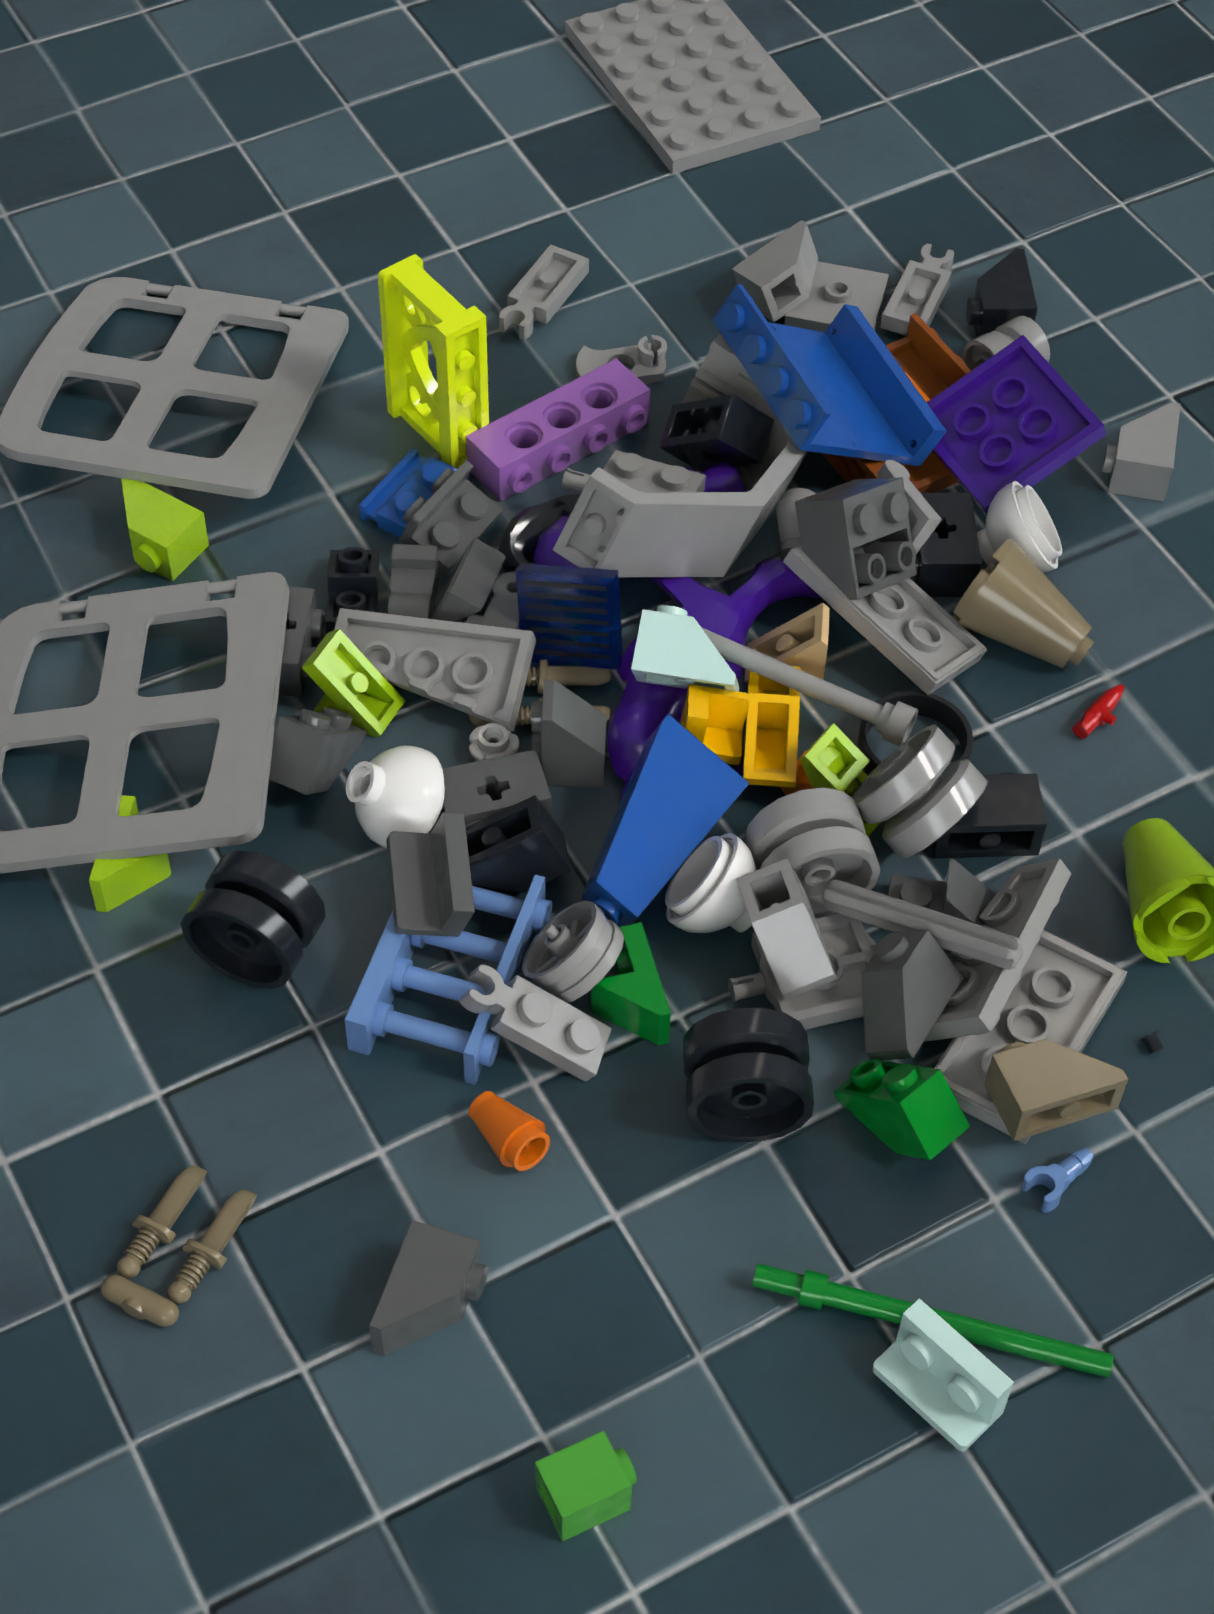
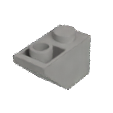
[732,220,818,322]
[736,858,837,1000]

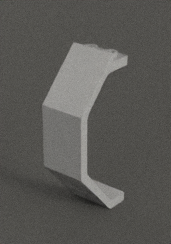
[553,334,808,578]

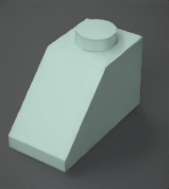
[631,605,739,692]

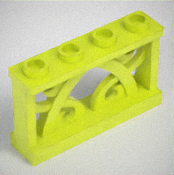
[378,254,489,469]

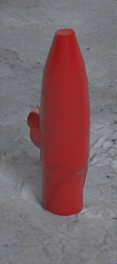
[1072,684,1125,739]

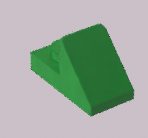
[590,922,671,1045]

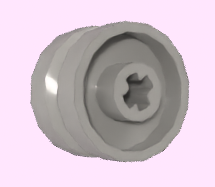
[852,724,988,859]
[744,787,881,919]

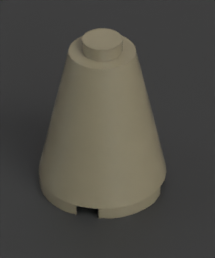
[952,538,1095,669]

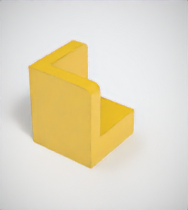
[680,684,749,765]

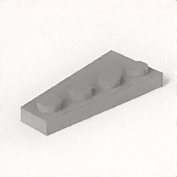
[334,608,536,732]
[924,858,1071,1042]

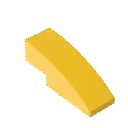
[743,666,800,788]

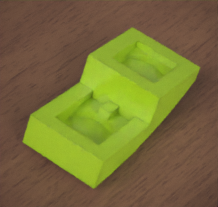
[800,723,880,837]

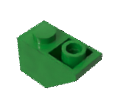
[833,1059,970,1160]

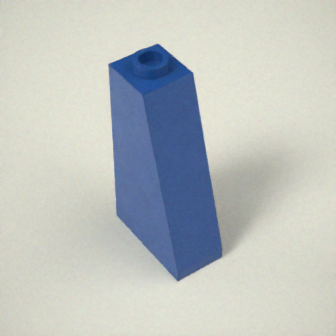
[581,714,749,927]

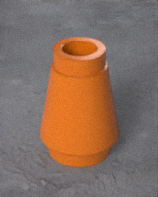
[468,1091,550,1171]

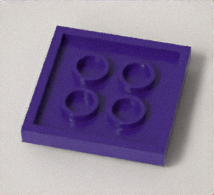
[927,335,1107,516]

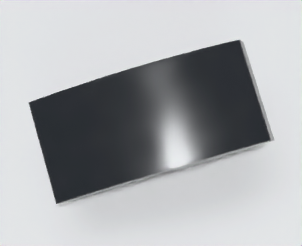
[325,547,380,634]

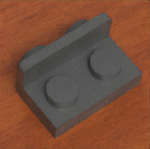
[399,460,504,578]

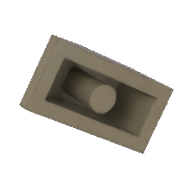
[984,1039,1128,1141]

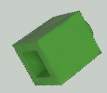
[535,1431,637,1542]

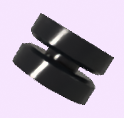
[181,850,326,989]
[683,1007,814,1142]

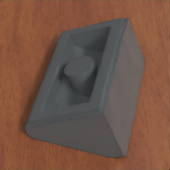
[430,538,505,622]

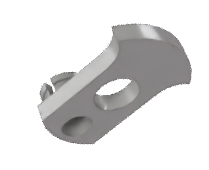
[576,335,667,384]

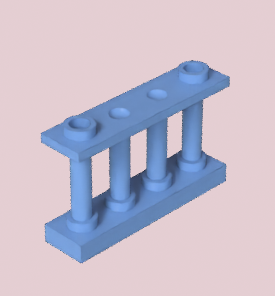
[344,875,552,1085]

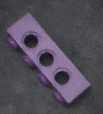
[466,358,650,502]

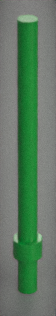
[752,1263,1114,1378]

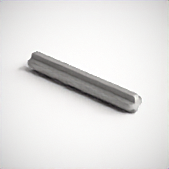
[822,879,1024,970]

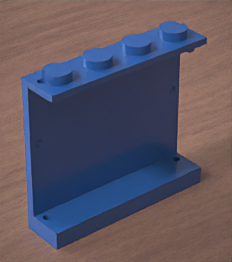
[712,284,947,466]

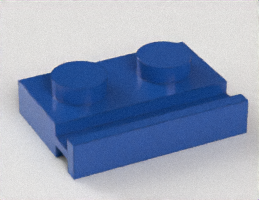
[359,448,470,537]

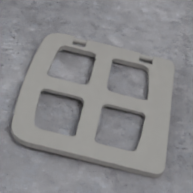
[0,277,349,499]
[0,572,290,873]

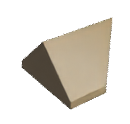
[744,603,830,684]

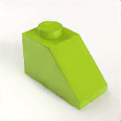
[121,478,209,581]

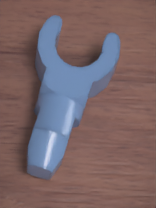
[1021,1148,1093,1213]

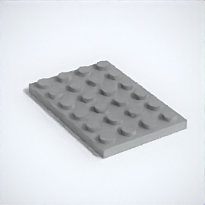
[565,0,821,174]

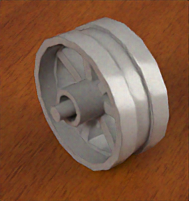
[522,900,624,1003]

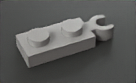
[880,243,954,336]
[499,244,589,340]
[459,964,612,1082]

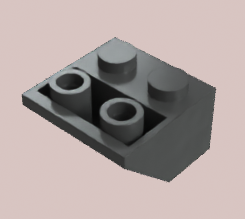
[795,477,917,600]

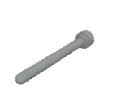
[701,627,918,746]

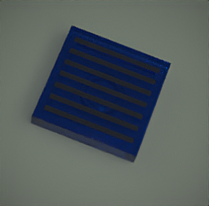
[515,563,623,670]

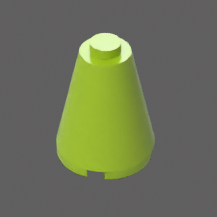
[1122,818,1214,963]

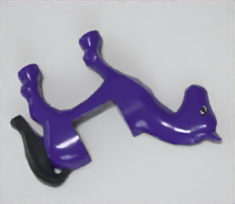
[498,461,821,800]

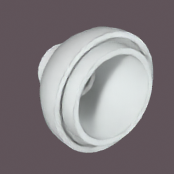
[977,481,1062,573]
[346,745,445,848]
[665,833,756,933]

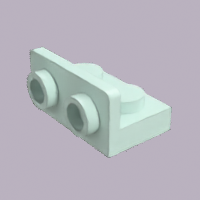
[872,1298,1014,1452]

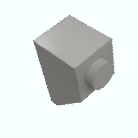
[1102,402,1181,502]

